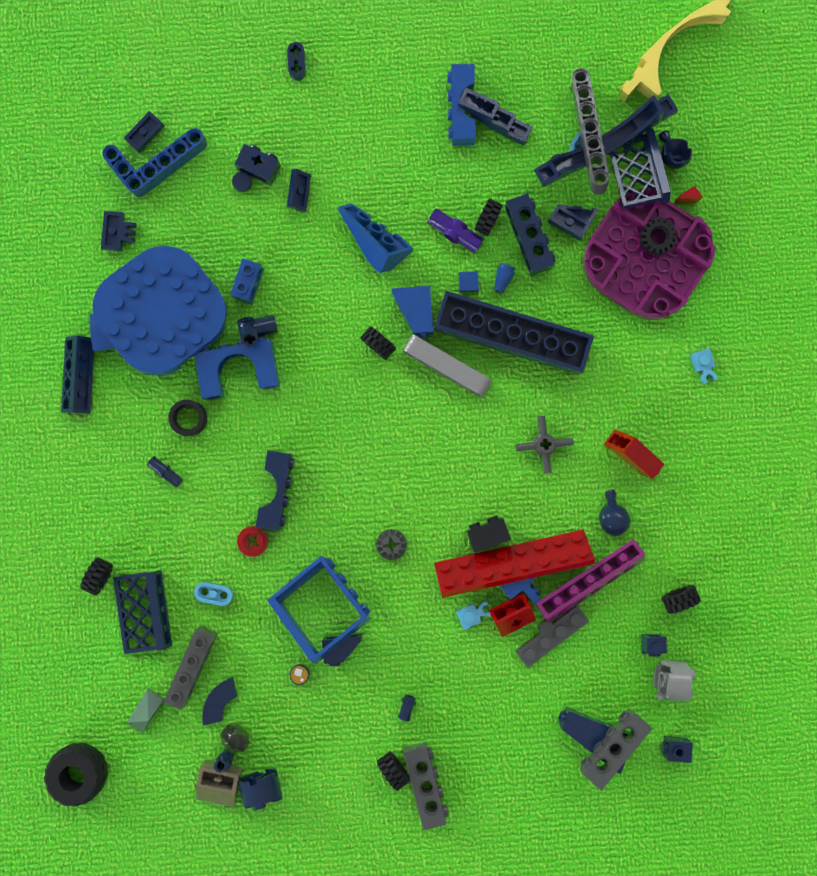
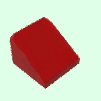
[674,186,703,204]

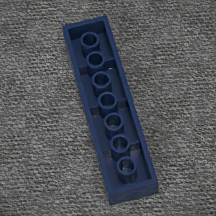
[434,291,594,375]

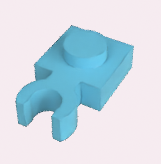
[690,348,717,384]
[456,601,490,629]

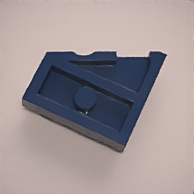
[548,204,599,241]

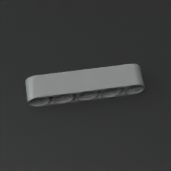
[402,334,492,398]

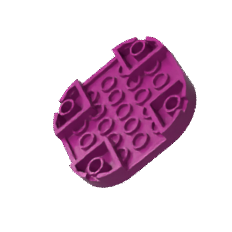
[583,189,715,320]

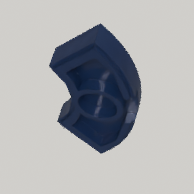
[202,677,238,726]

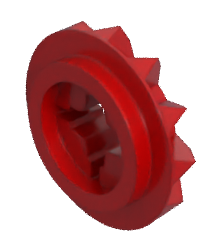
[237,526,268,557]

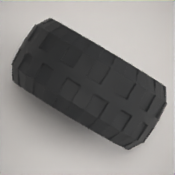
[44,743,108,807]

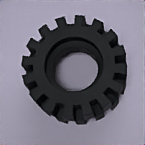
[474,198,503,236]
[639,218,677,256]
[360,326,396,360]
[80,557,113,596]
[661,585,701,614]
[377,751,410,791]

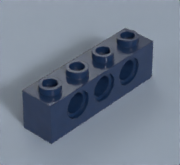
[504,193,556,276]

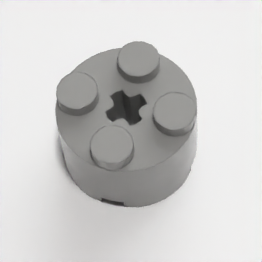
[653,660,695,702]

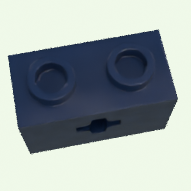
[234,144,281,186]

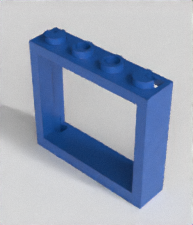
[267,556,372,664]

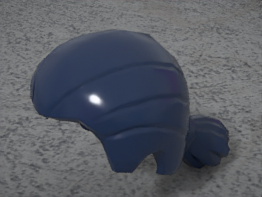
[658,130,692,169]
[599,489,631,536]

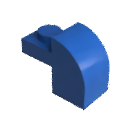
[499,578,541,605]

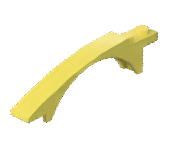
[619,0,732,102]

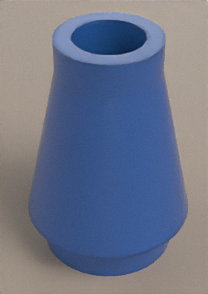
[494,263,515,293]

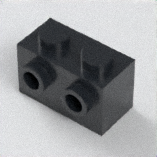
[466,515,511,553]

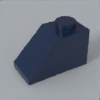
[322,634,362,666]

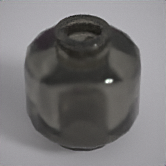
[220,723,250,753]

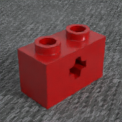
[488,593,536,637]

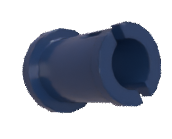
[398,694,417,721]

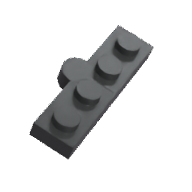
[516,605,589,668]

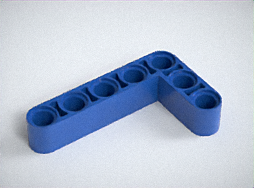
[102,128,207,197]

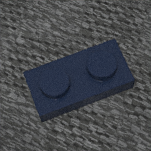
[124,111,165,153]
[287,169,311,212]

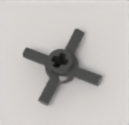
[515,416,574,474]

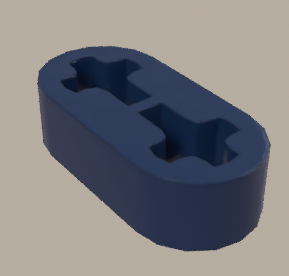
[287,42,306,81]

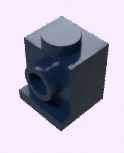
[641,634,667,657]

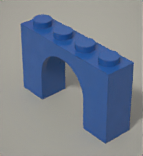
[195,337,280,400]

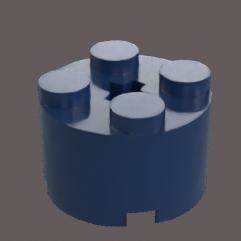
[238,768,283,810]

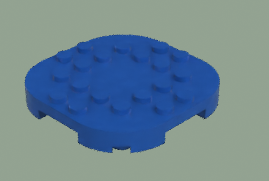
[93,246,228,376]

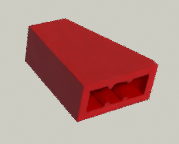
[603,430,665,479]

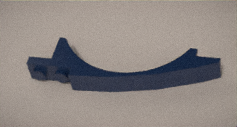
[534,94,678,187]

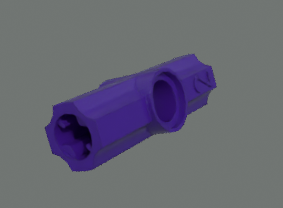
[427,209,484,253]

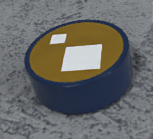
[289,664,310,685]

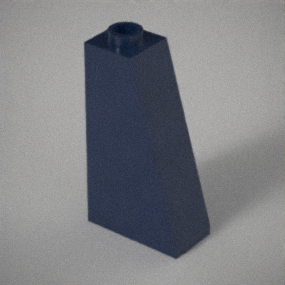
[558,707,630,774]

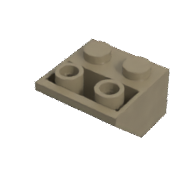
[196,760,243,807]

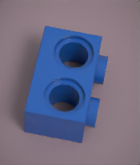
[230,258,264,305]

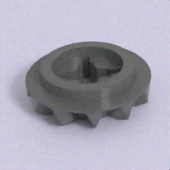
[376,529,407,560]

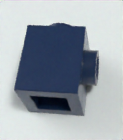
[661,736,693,763]

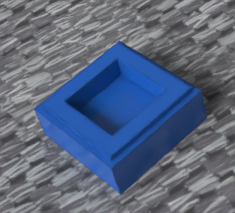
[459,271,479,292]

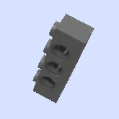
[164,626,218,710]
[579,708,653,790]
[404,742,449,830]

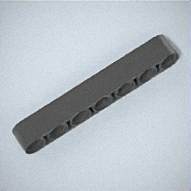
[571,68,609,195]

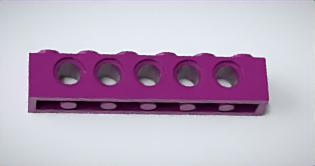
[536,539,646,624]

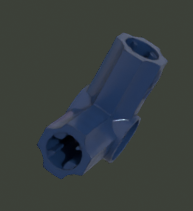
[237,315,277,348]

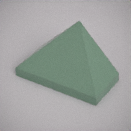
[127,689,165,733]

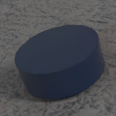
[232,172,252,192]

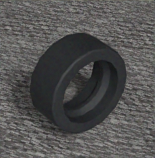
[168,400,207,436]

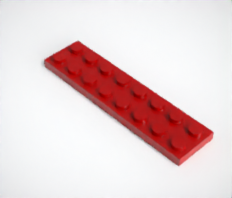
[434,529,595,598]

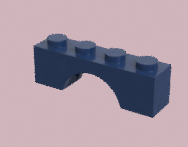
[255,450,295,531]

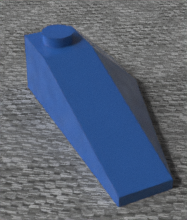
[338,203,413,273]

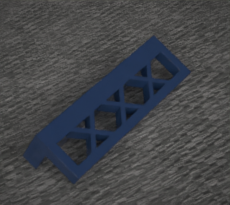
[61,335,94,414]

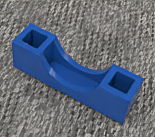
[447,64,476,146]

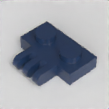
[101,211,137,252]

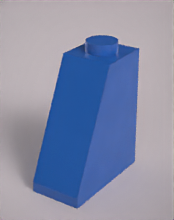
[392,286,433,338]

